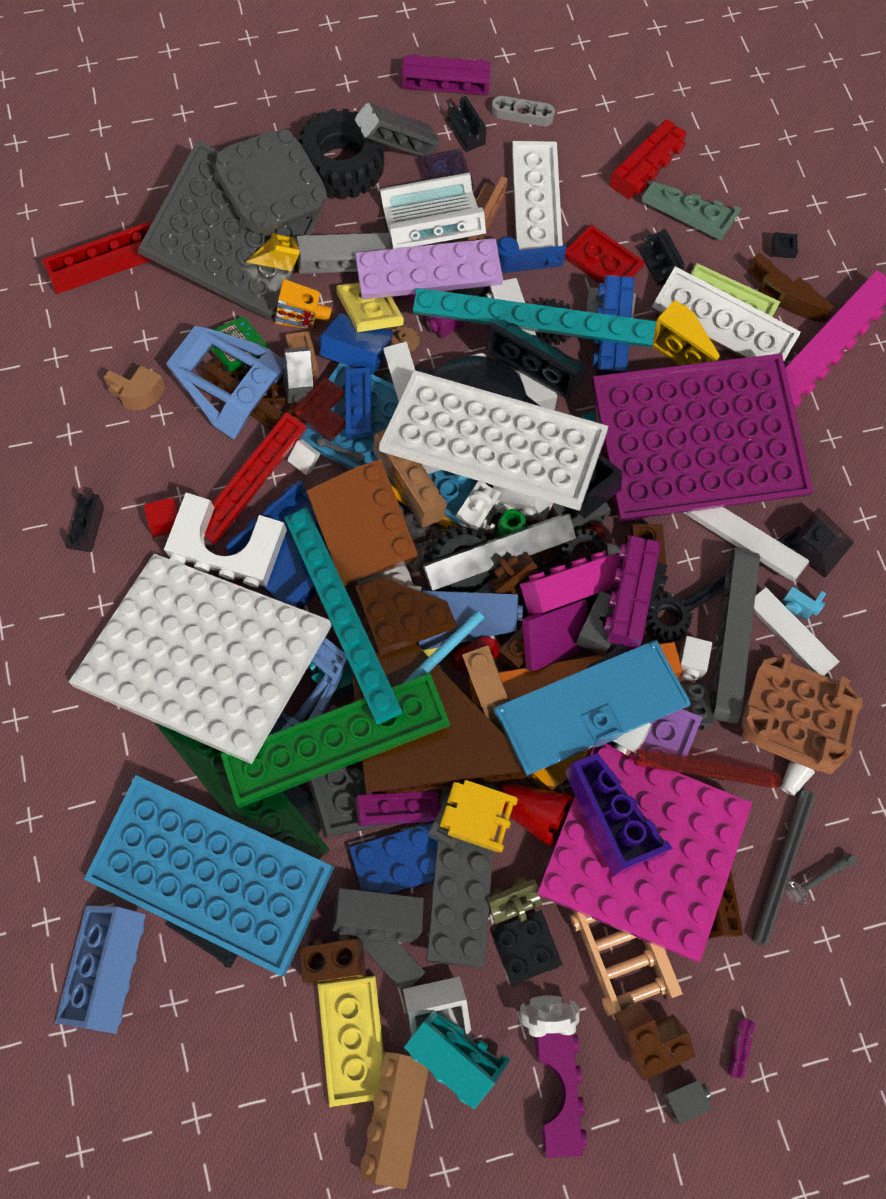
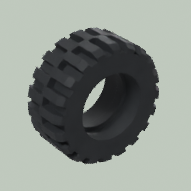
[297,109,384,199]

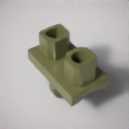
[487,877,542,924]

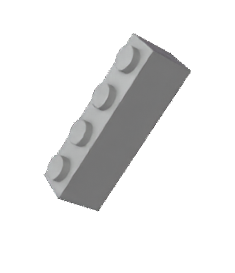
[296,232,392,274]

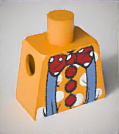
[275,279,332,329]

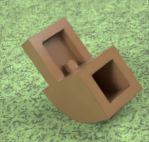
[104,366,166,410]

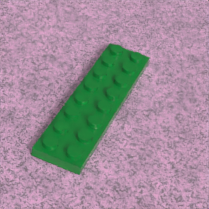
[221,673,451,808]

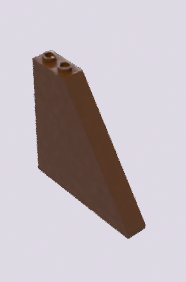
[351,630,532,795]

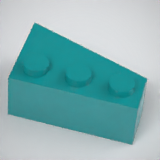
[404,1011,511,1110]

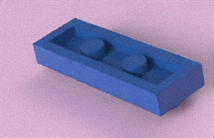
[345,368,372,439]

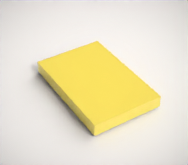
[336,282,404,332]

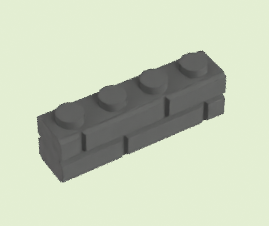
[355,102,440,158]

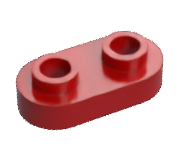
[453,636,499,671]

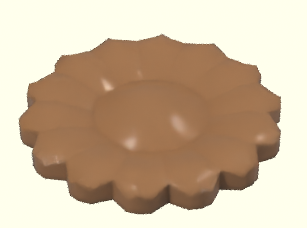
[391,326,420,353]

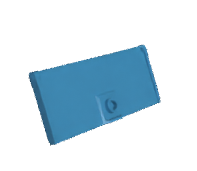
[494,640,691,776]

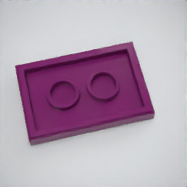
[522,598,588,672]

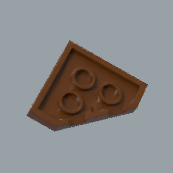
[355,577,457,656]

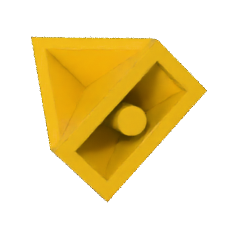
[246,233,300,271]

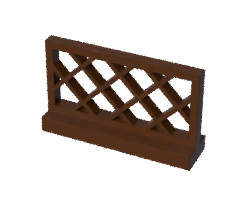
[203,359,316,430]

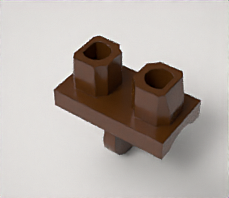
[490,552,538,596]

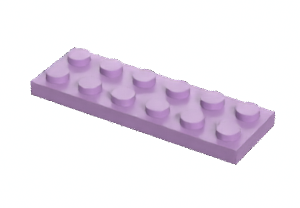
[355,238,503,300]

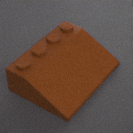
[306,459,418,587]

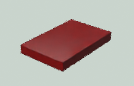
[564,224,645,283]

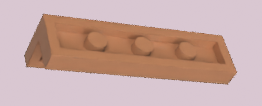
[454,176,508,243]

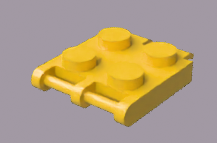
[440,780,518,853]

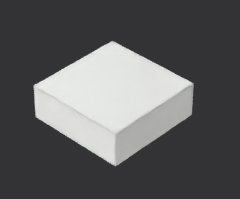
[287,439,321,475]

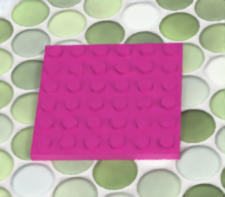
[537,744,753,963]

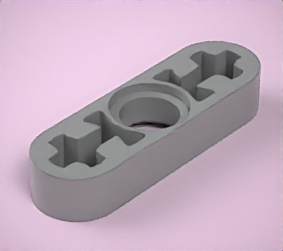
[491,96,555,126]

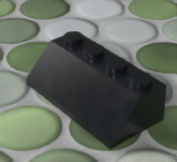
[487,319,588,400]

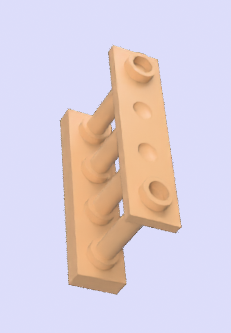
[570,910,683,1020]

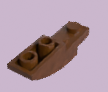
[747,253,834,323]

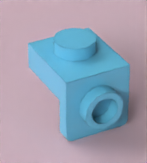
[781,587,827,621]

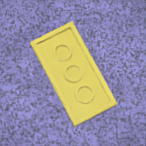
[318,976,384,1107]

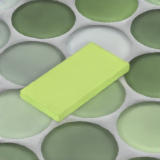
[690,263,780,317]

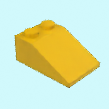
[652,300,720,366]

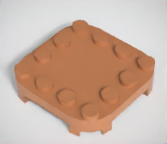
[742,653,863,774]

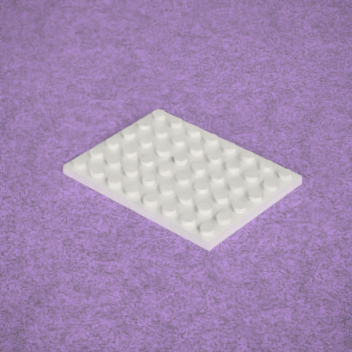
[69,554,332,764]

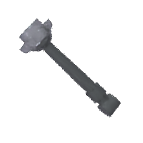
[786,853,857,906]

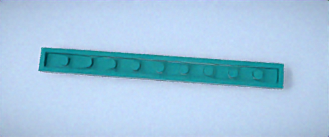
[413,288,656,348]
[284,507,403,725]

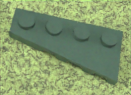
[642,182,742,241]

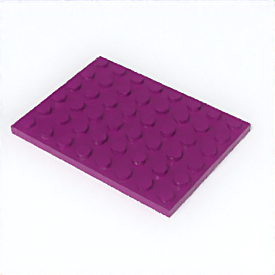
[591,353,813,521]

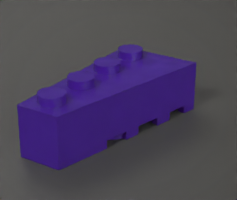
[565,753,673,877]

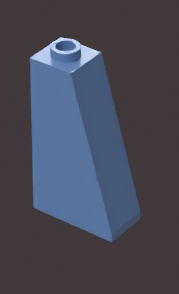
[419,591,523,650]

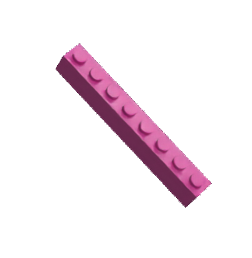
[785,270,886,410]

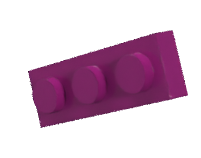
[355,791,440,826]

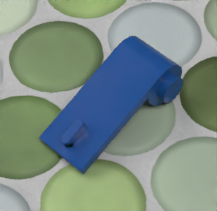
[496,237,566,273]

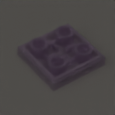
[418,149,474,189]

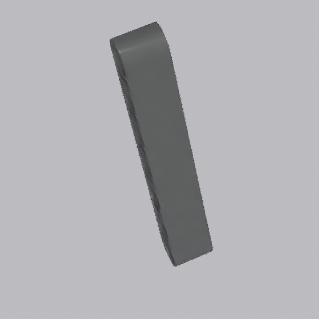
[710,548,760,724]

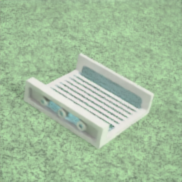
[380,172,486,249]

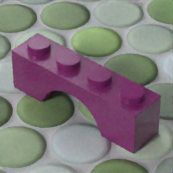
[535,1033,587,1158]

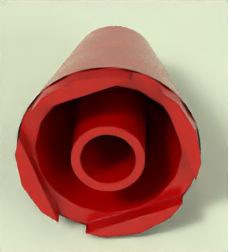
[497,783,574,847]

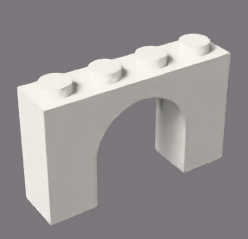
[164,493,287,587]

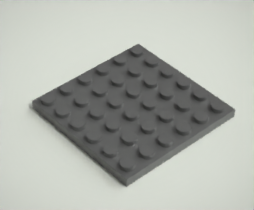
[138,140,324,320]

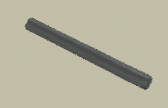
[752,790,816,946]

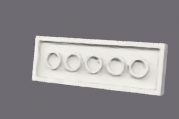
[512,141,563,250]
[651,266,801,361]

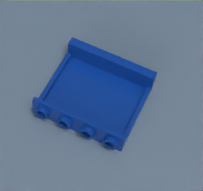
[226,480,332,609]

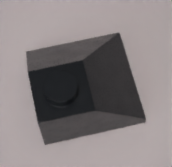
[789,508,854,577]

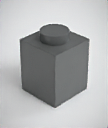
[661,1080,712,1124]

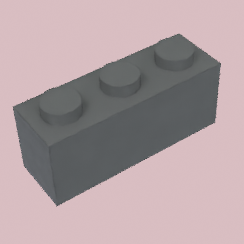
[332,888,424,943]

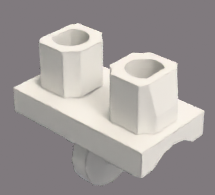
[456,481,501,530]

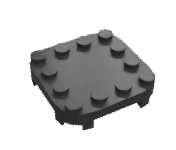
[214,129,327,237]

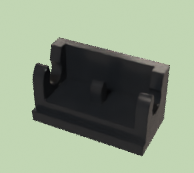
[445,96,487,152]
[639,229,685,286]
[65,493,104,552]

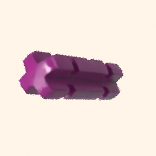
[728,1019,755,1079]

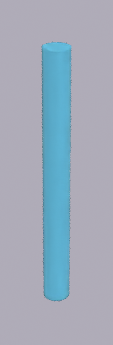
[402,610,484,684]

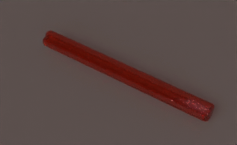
[633,749,782,788]

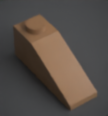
[462,645,509,728]

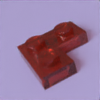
[292,377,346,442]

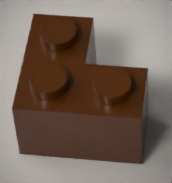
[614,1002,696,1081]

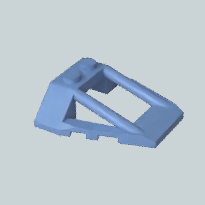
[166,326,284,441]
[269,637,348,735]

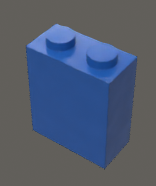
[318,313,394,374]

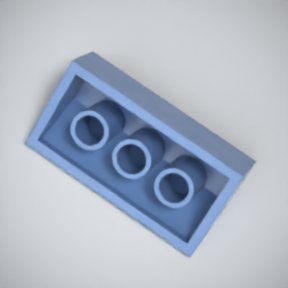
[55,906,146,1034]

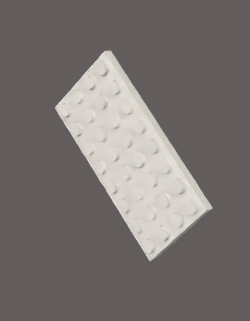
[379,370,609,511]

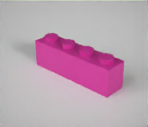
[520,551,622,615]

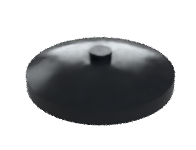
[432,356,525,402]

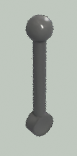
[317,437,365,463]

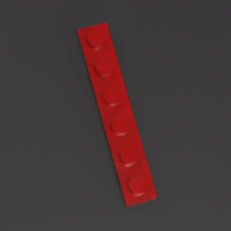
[204,412,307,545]

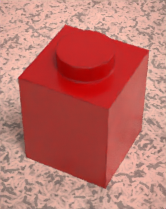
[143,497,181,538]

